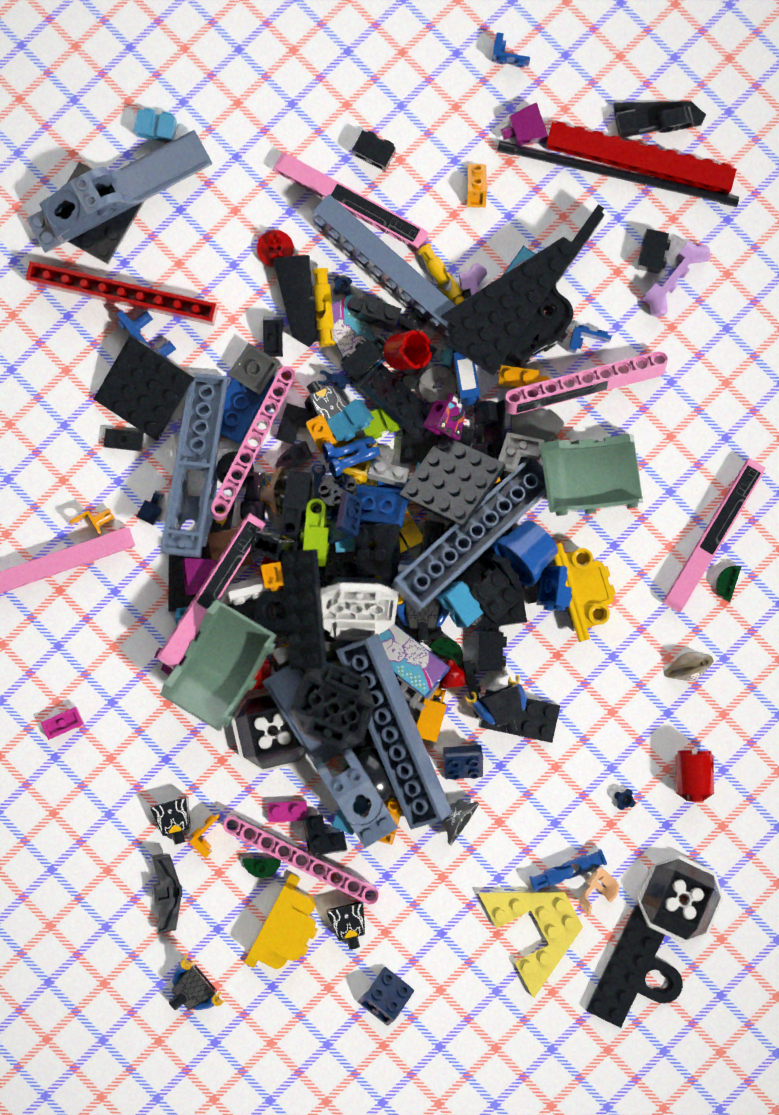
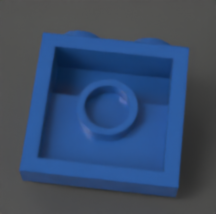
[536,566,572,611]

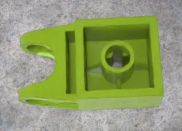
[300,499,330,568]

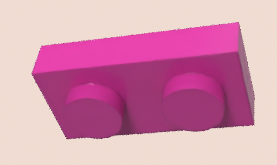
[40,707,85,740]
[268,801,307,823]

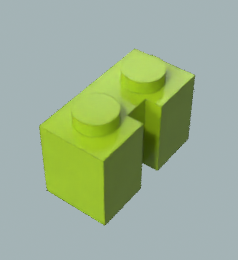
[363,408,401,440]

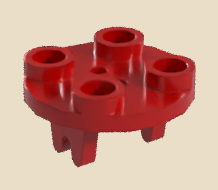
[257,230,294,268]

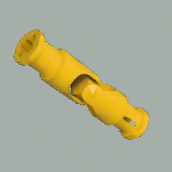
[416,243,465,305]
[312,268,335,347]

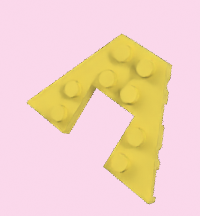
[478,891,583,998]

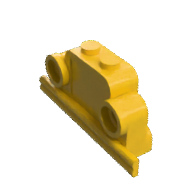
[552,543,616,642]
[244,873,318,969]

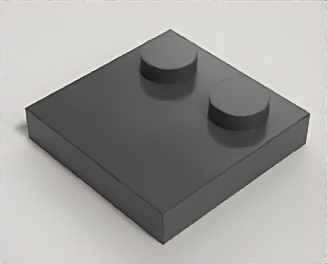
[228,343,281,396]

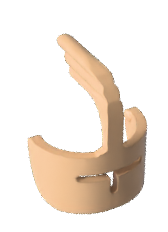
[579,867,619,917]

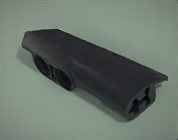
[613,101,707,138]
[273,255,318,347]
[471,400,506,494]

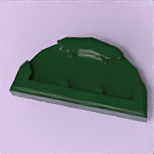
[716,565,742,603]
[428,638,463,667]
[243,858,281,878]

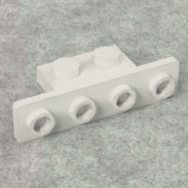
[219,577,279,605]

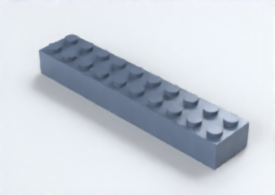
[313,194,456,342]
[391,458,547,614]
[336,633,452,830]

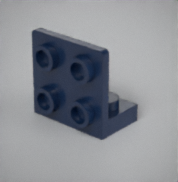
[328,492,363,544]
[357,967,415,1026]

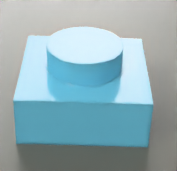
[439,346,453,369]
[335,537,355,553]

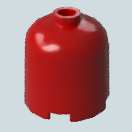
[383,330,432,370]

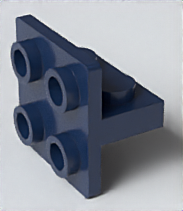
[443,745,483,780]

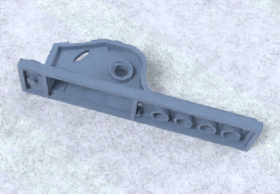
[26,129,213,253]
[160,373,229,558]
[262,665,398,848]

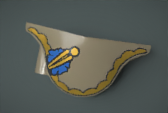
[259,466,285,517]

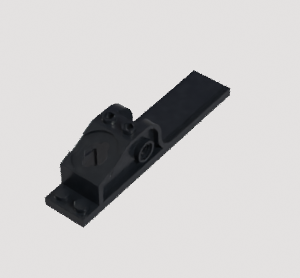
[506,204,605,367]

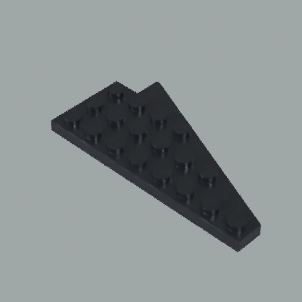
[441,236,579,376]

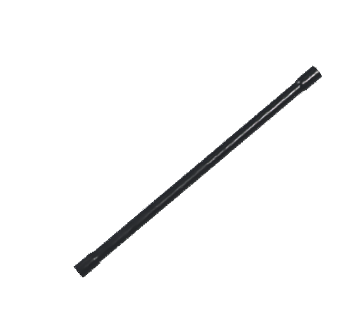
[497,141,740,208]

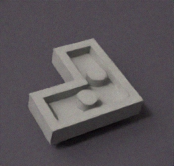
[498,432,545,473]
[367,445,410,488]

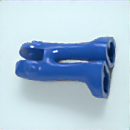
[322,437,381,477]

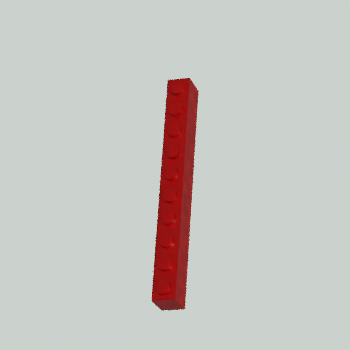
[545,121,737,194]
[25,261,218,326]

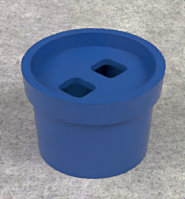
[492,520,558,586]

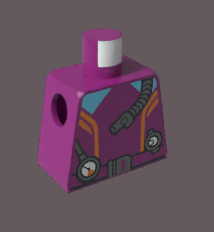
[423,393,465,442]

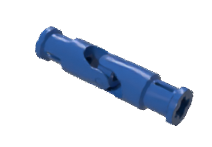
[529,848,607,893]

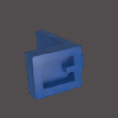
[492,32,531,68]
[568,325,612,353]

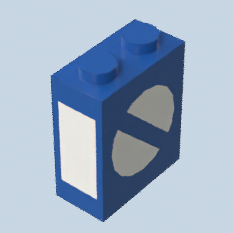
[452,353,480,406]

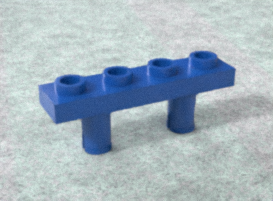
[116,310,176,357]

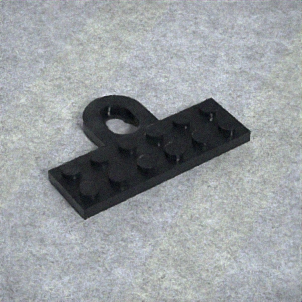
[255,549,327,669]
[585,904,683,1028]

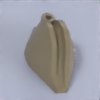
[664,652,714,681]

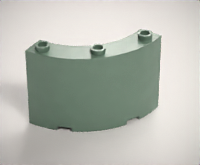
[540,434,644,516]
[160,599,277,732]

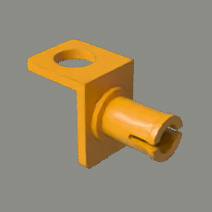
[69,508,115,536]

